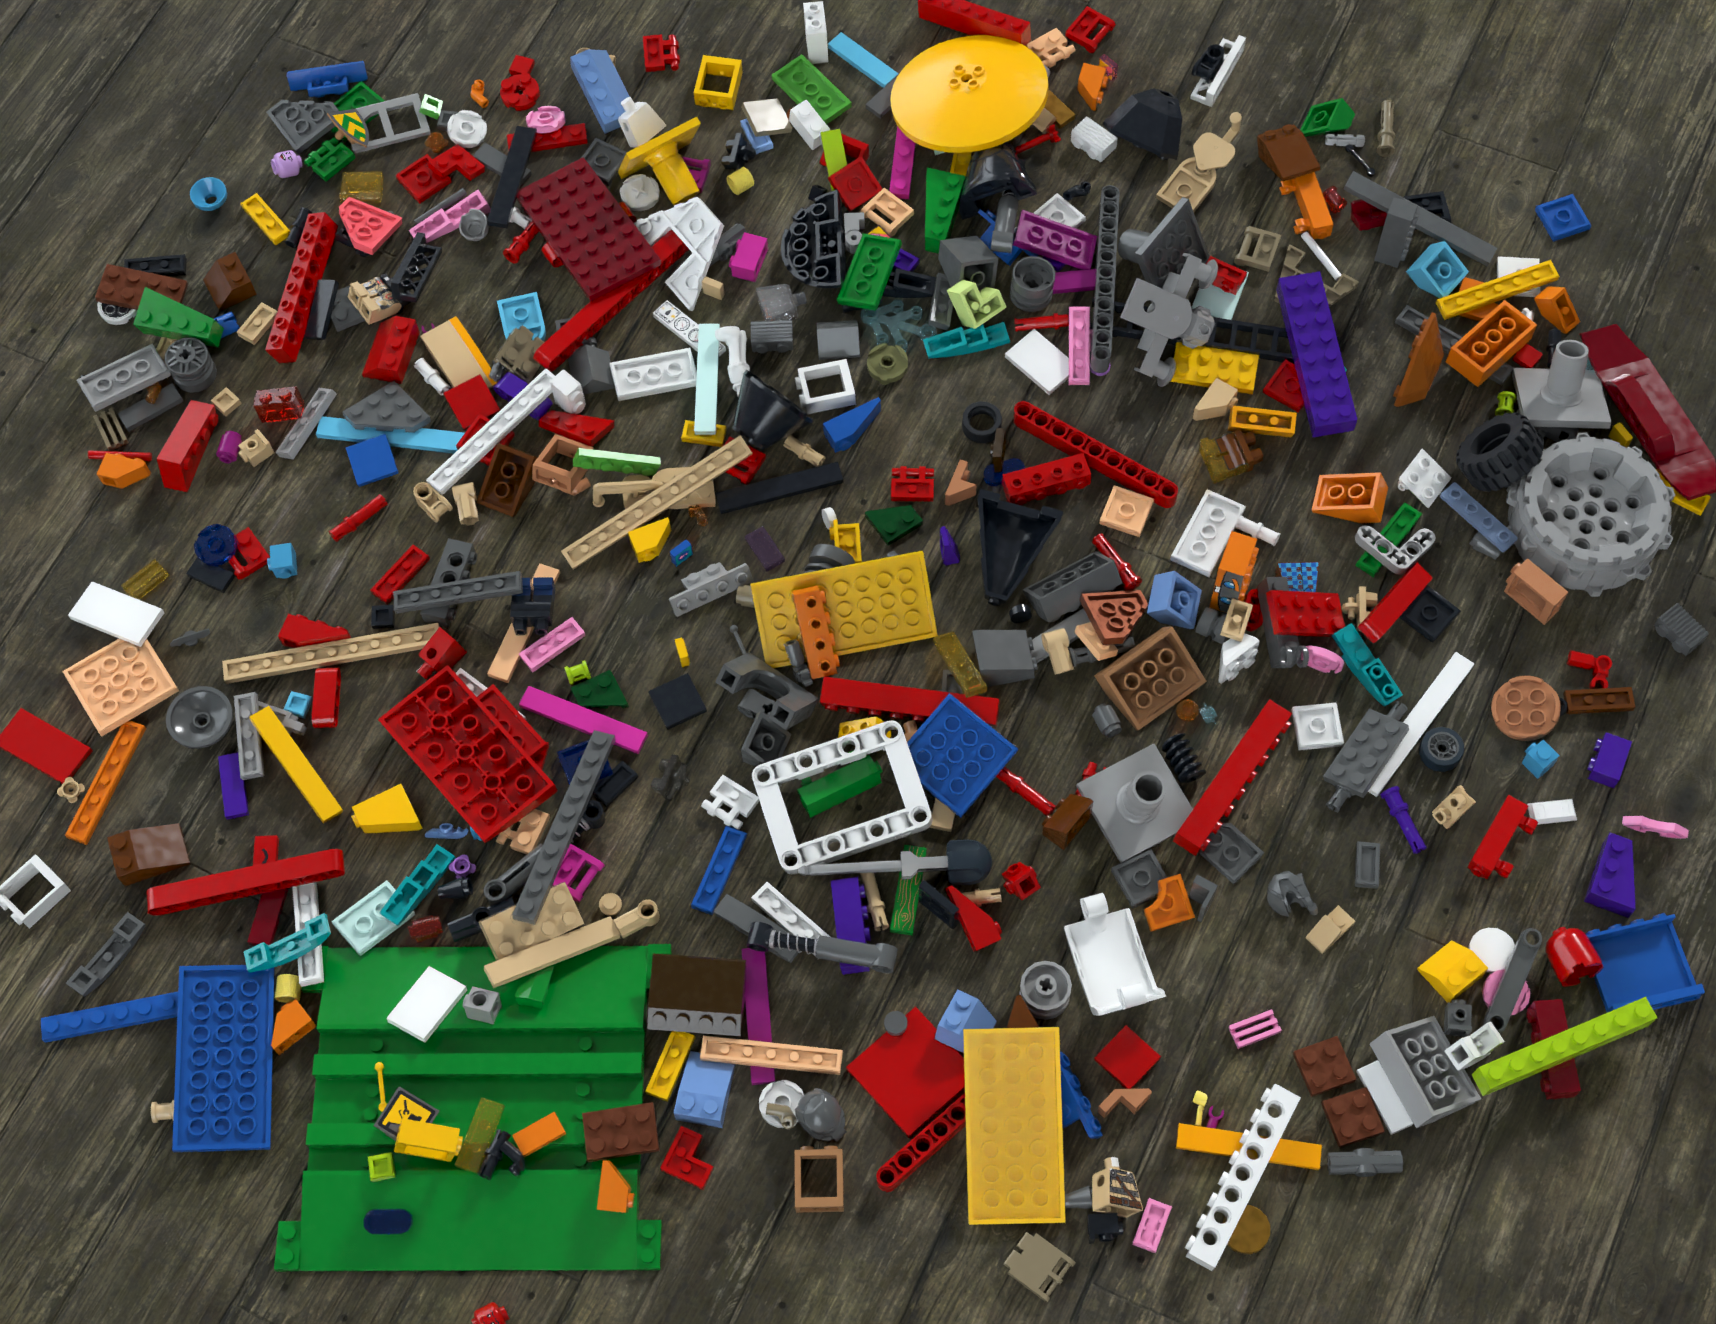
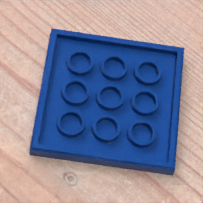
[907,693,1018,818]

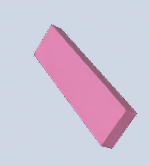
[1069,307,1090,385]

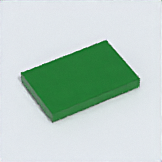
[331,81,385,142]

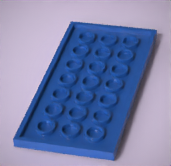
[172,965,275,1153]

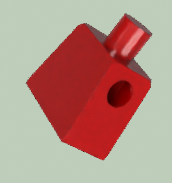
[416,627,467,680]

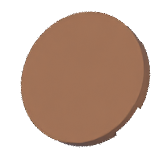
[1491,676,1561,741]

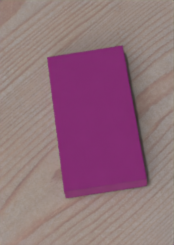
[1013,210,1098,270]

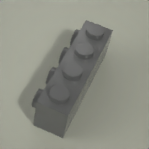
[1374,197,1419,268]

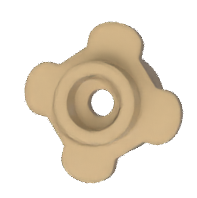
[57,777,85,803]

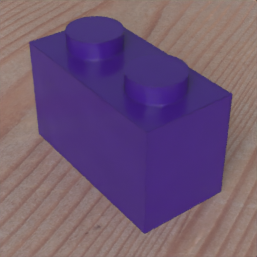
[1587,732,1632,788]

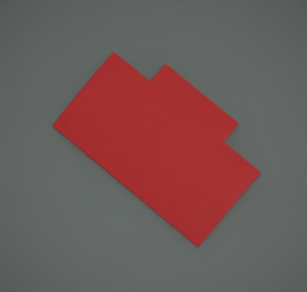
[378,665,558,843]

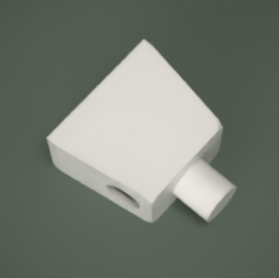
[618,97,666,148]

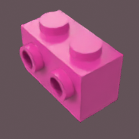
[729,232,768,282]

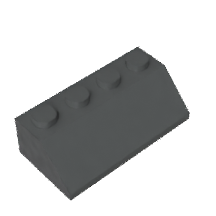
[1023,551,1122,622]

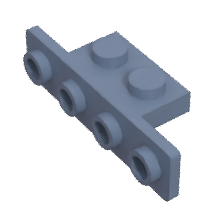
[1440,482,1518,552]

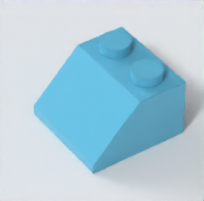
[1406,241,1469,298]

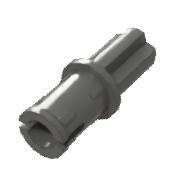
[489,346,508,382]

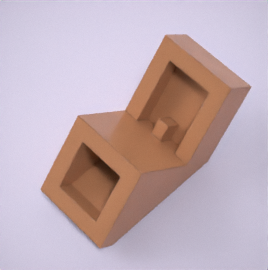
[1097,1088,1152,1118]

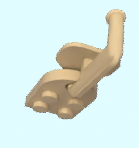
[1156,112,1242,212]
[593,467,716,509]

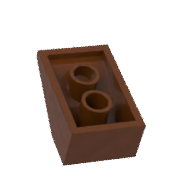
[1257,124,1321,181]
[476,443,538,517]
[107,823,190,886]

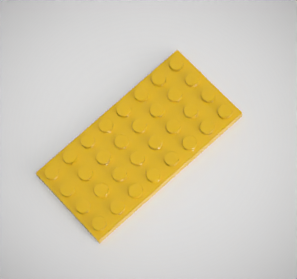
[750,551,938,668]
[963,1027,1066,1225]

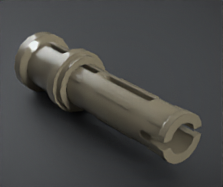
[1376,100,1396,157]

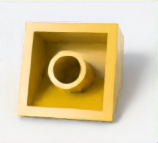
[1417,940,1488,1003]

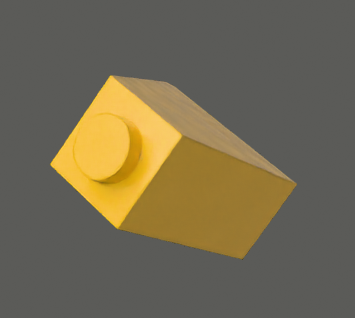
[351,784,423,833]

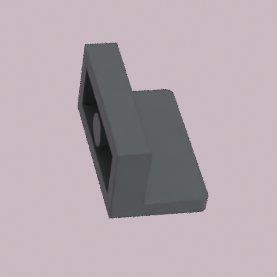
[1189,875,1218,922]

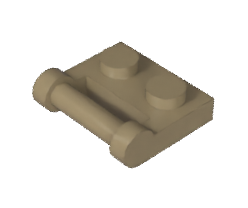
[1234,226,1281,272]

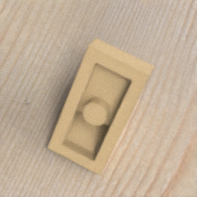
[1306,905,1355,954]

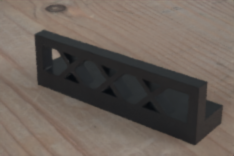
[391,232,442,302]

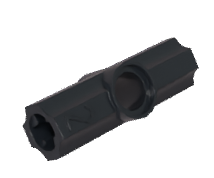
[447,898,515,943]

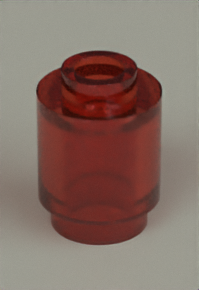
[408,915,443,943]

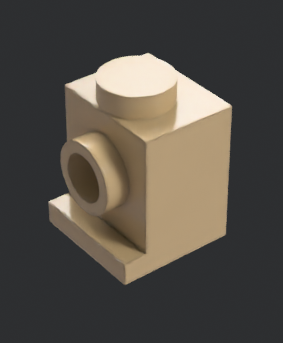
[238,429,274,467]

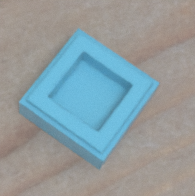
[283,691,313,719]

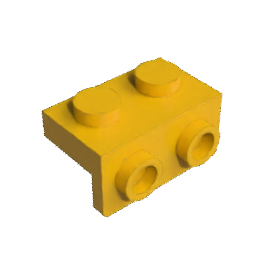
[829,519,862,563]

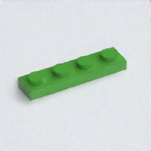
[573,448,661,476]

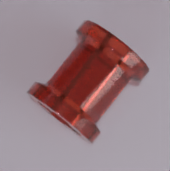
[1322,186,1347,213]

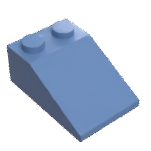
[674,1051,735,1128]

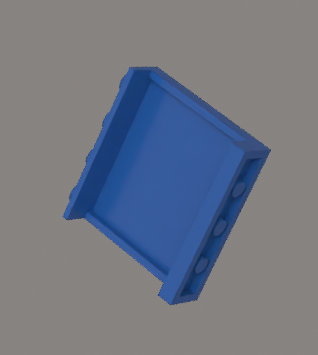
[1586,913,1705,1013]

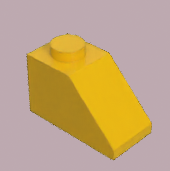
[628,517,671,563]

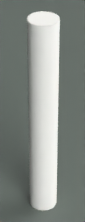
[1301,232,1342,281]

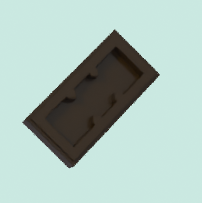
[990,428,1006,473]

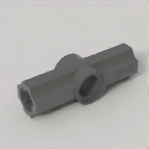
[709,223,747,267]
[1327,1148,1403,1177]

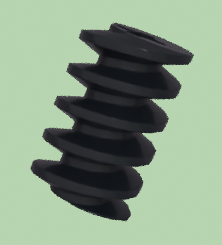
[1162,733,1206,783]

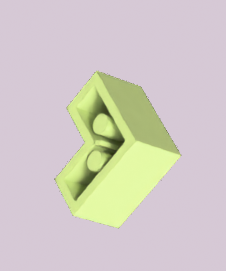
[947,280,1006,329]

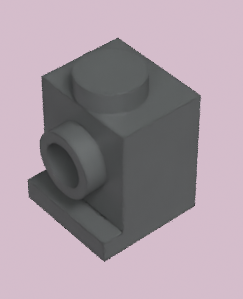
[1444,999,1472,1037]

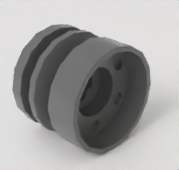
[1009,256,1056,312]
[165,337,217,393]
[804,544,855,573]

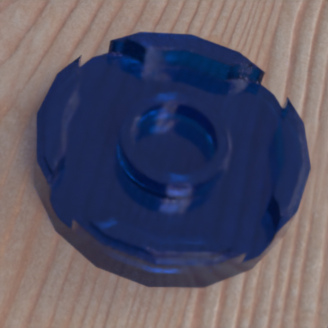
[194,524,237,566]

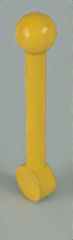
[375,1062,387,1112]

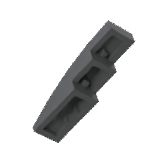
[713,894,798,963]

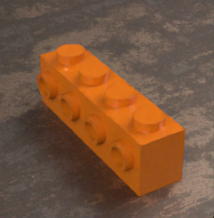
[792,585,840,679]

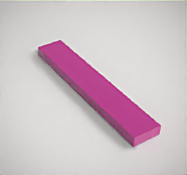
[519,686,648,754]

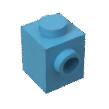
[267,543,297,579]
[1522,740,1560,779]

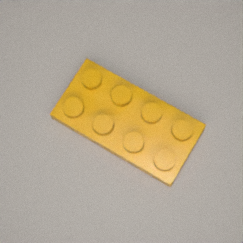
[1170,342,1259,394]

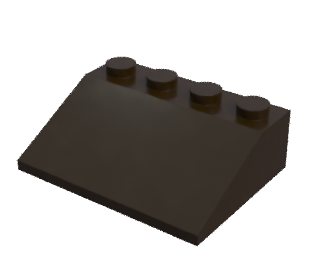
[647,953,746,1036]

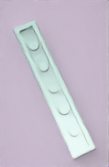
[694,324,720,435]

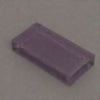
[745,526,785,572]

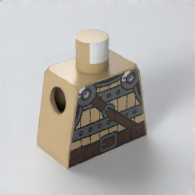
[1092,1157,1143,1218]

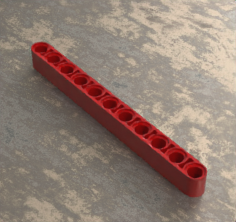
[533,229,689,372]

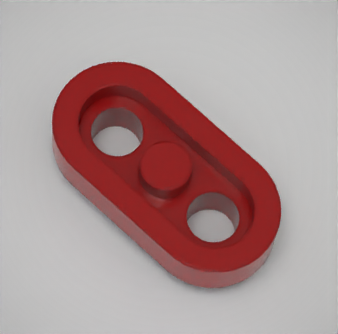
[1244,589,1263,631]

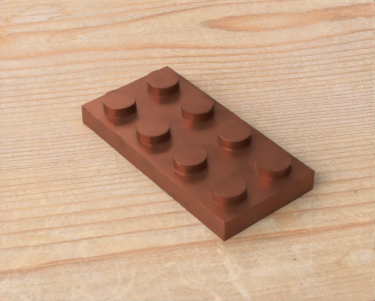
[95,264,188,310]

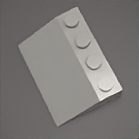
[1370,1016,1481,1128]

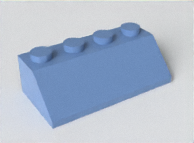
[570,49,630,134]

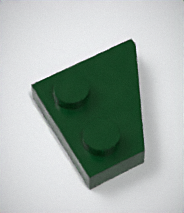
[865,505,923,546]
[571,670,629,709]

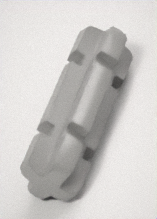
[1325,133,1365,147]

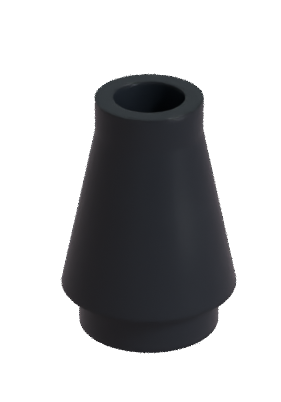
[438,876,473,899]

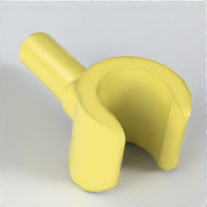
[1192,1090,1208,1126]

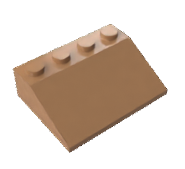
[1094,626,1207,731]

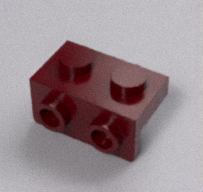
[1351,199,1387,231]

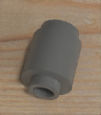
[1092,703,1122,738]

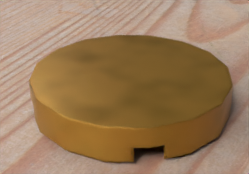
[1222,1205,1270,1255]

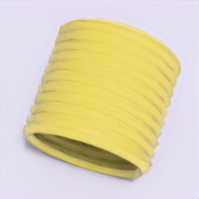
[727,167,754,195]
[274,974,301,1003]

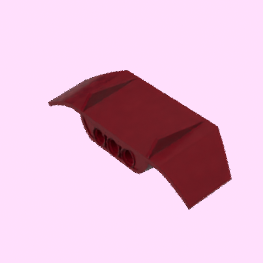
[1580,324,1716,501]

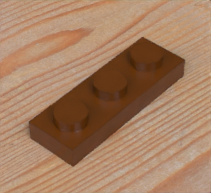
[1563,687,1635,714]

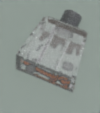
[756,284,807,321]

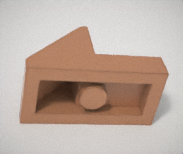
[945,460,977,506]

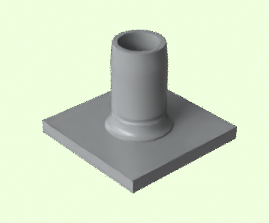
[1512,340,1611,429]
[1076,744,1193,863]

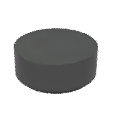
[884,1011,907,1036]

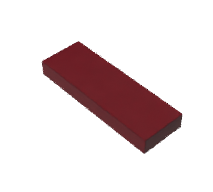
[247,888,289,946]

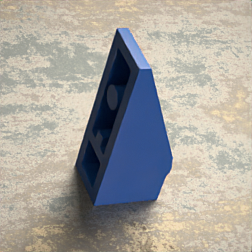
[823,397,881,453]

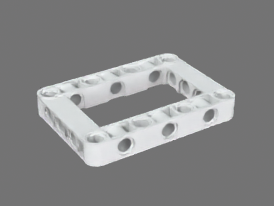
[752,721,933,875]

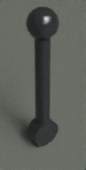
[1346,144,1375,177]

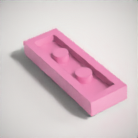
[519,617,586,673]

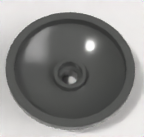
[166,686,233,749]

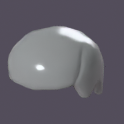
[459,209,490,241]

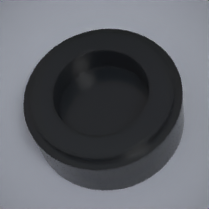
[1009,604,1032,623]

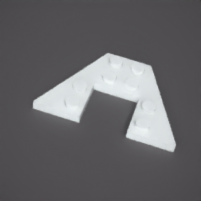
[634,197,724,311]

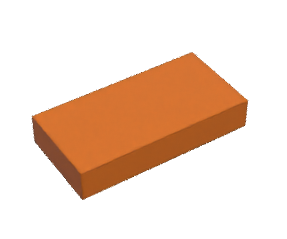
[512,1111,566,1157]

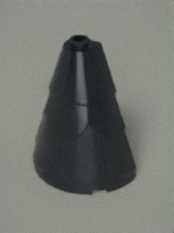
[959,141,1037,220]
[978,489,1063,606]

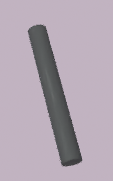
[414,188,467,225]

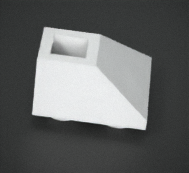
[1218,633,1259,684]

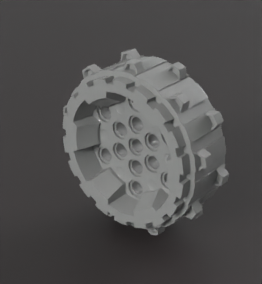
[1506,433,1675,597]

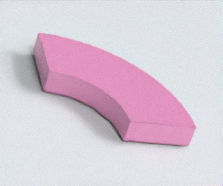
[1622,816,1689,839]

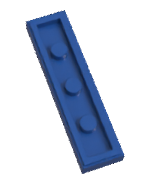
[691,826,747,915]

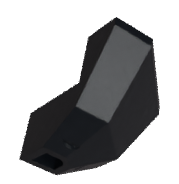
[1102,88,1182,160]

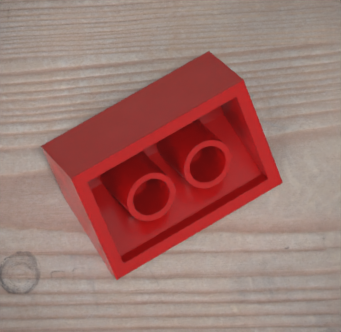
[362,316,420,384]

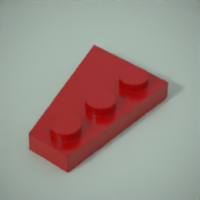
[539,410,614,447]

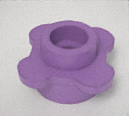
[449,855,476,878]

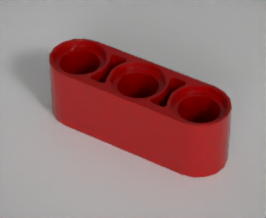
[312,668,341,728]

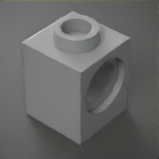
[463,986,502,1024]

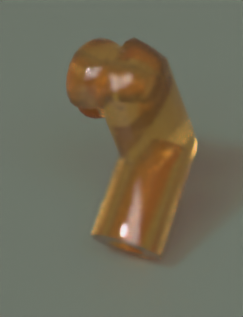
[145,382,162,404]
[688,505,708,527]

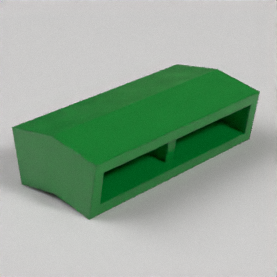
[515,963,557,1009]

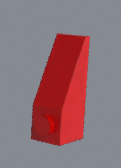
[945,885,1002,952]

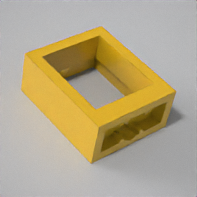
[694,55,743,110]
[394,1118,463,1162]

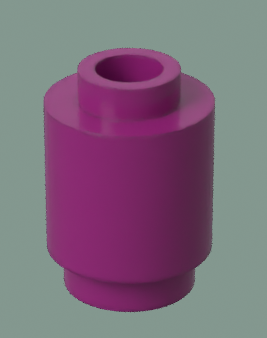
[216,431,242,463]

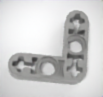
[1355,525,1436,574]

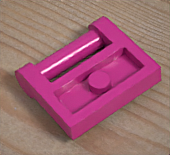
[552,844,605,903]

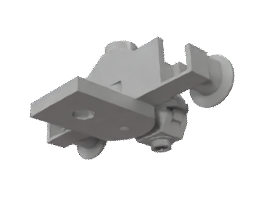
[1120,253,1218,387]

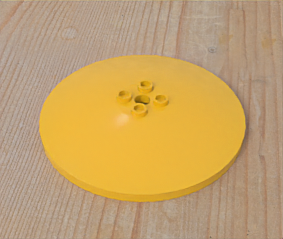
[890,35,1049,153]

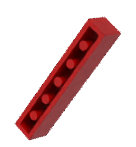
[918,0,1031,46]

